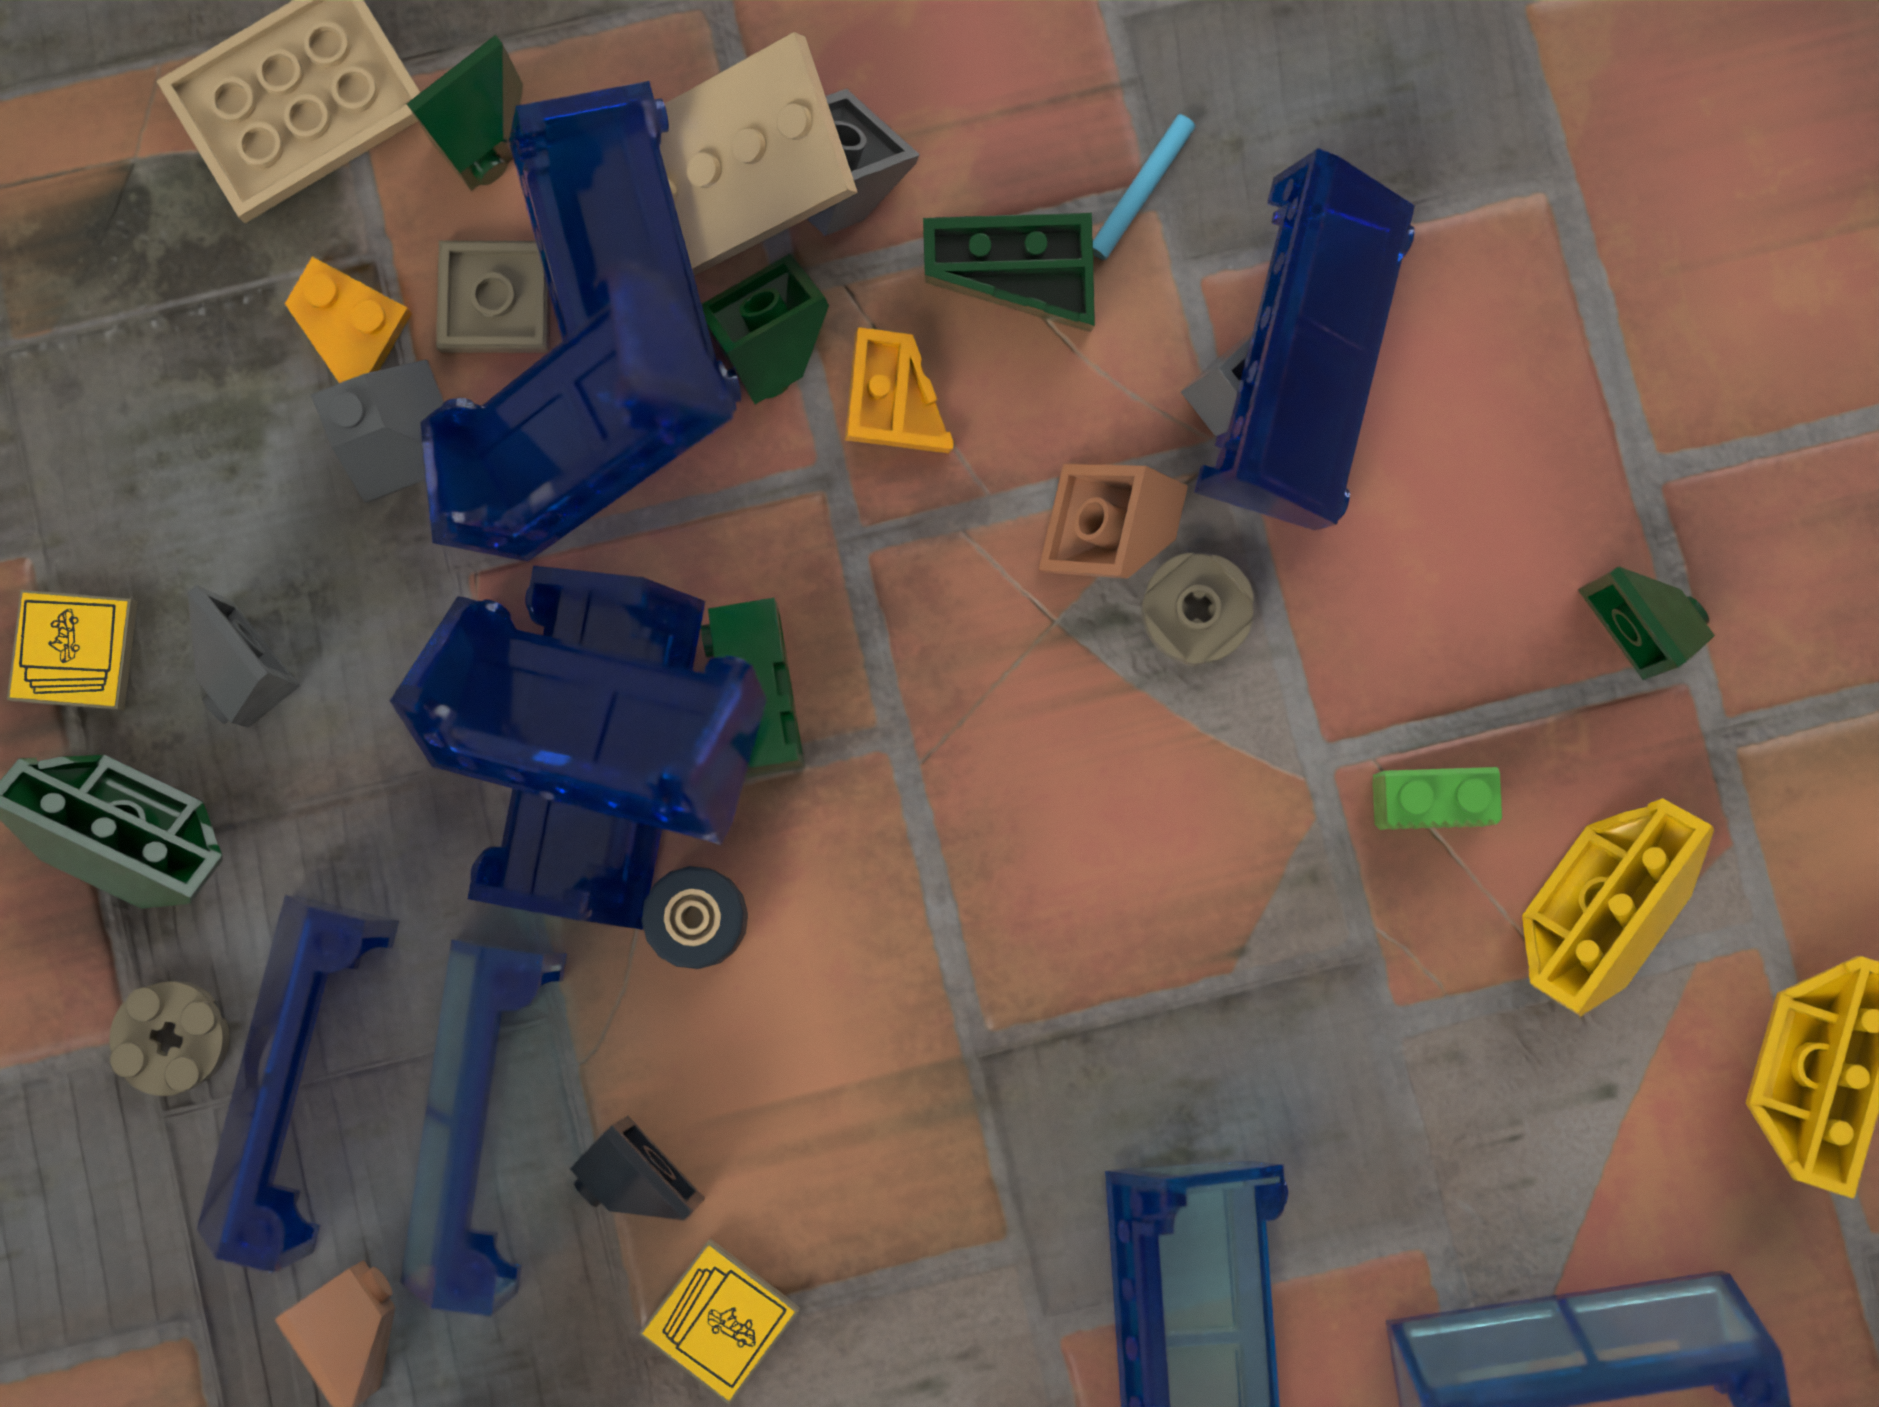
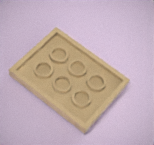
[156,0,421,223]
[617,32,858,284]

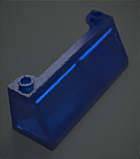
[508,81,741,459]
[1194,148,1415,531]
[420,262,733,562]
[467,565,706,930]
[390,596,767,844]
[197,894,399,1273]

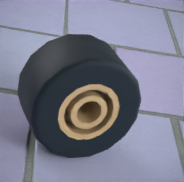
[642,866,748,969]

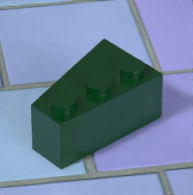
[923,212,1095,332]
[701,597,805,779]

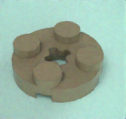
[1141,553,1254,666]
[109,981,230,1096]

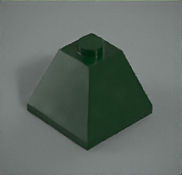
[406,35,523,191]
[696,253,829,405]
[1578,566,1715,680]

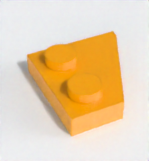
[285,257,412,383]
[845,327,953,453]

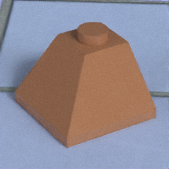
[1038,464,1188,579]
[274,1260,395,1407]

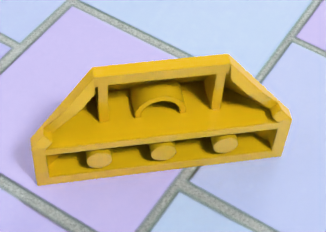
[1522,798,1714,1016]
[1745,956,1879,1199]

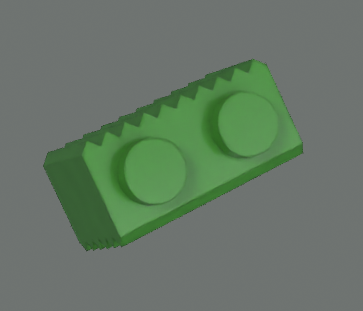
[1372,767,1502,830]

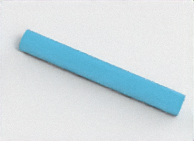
[1093,114,1196,260]

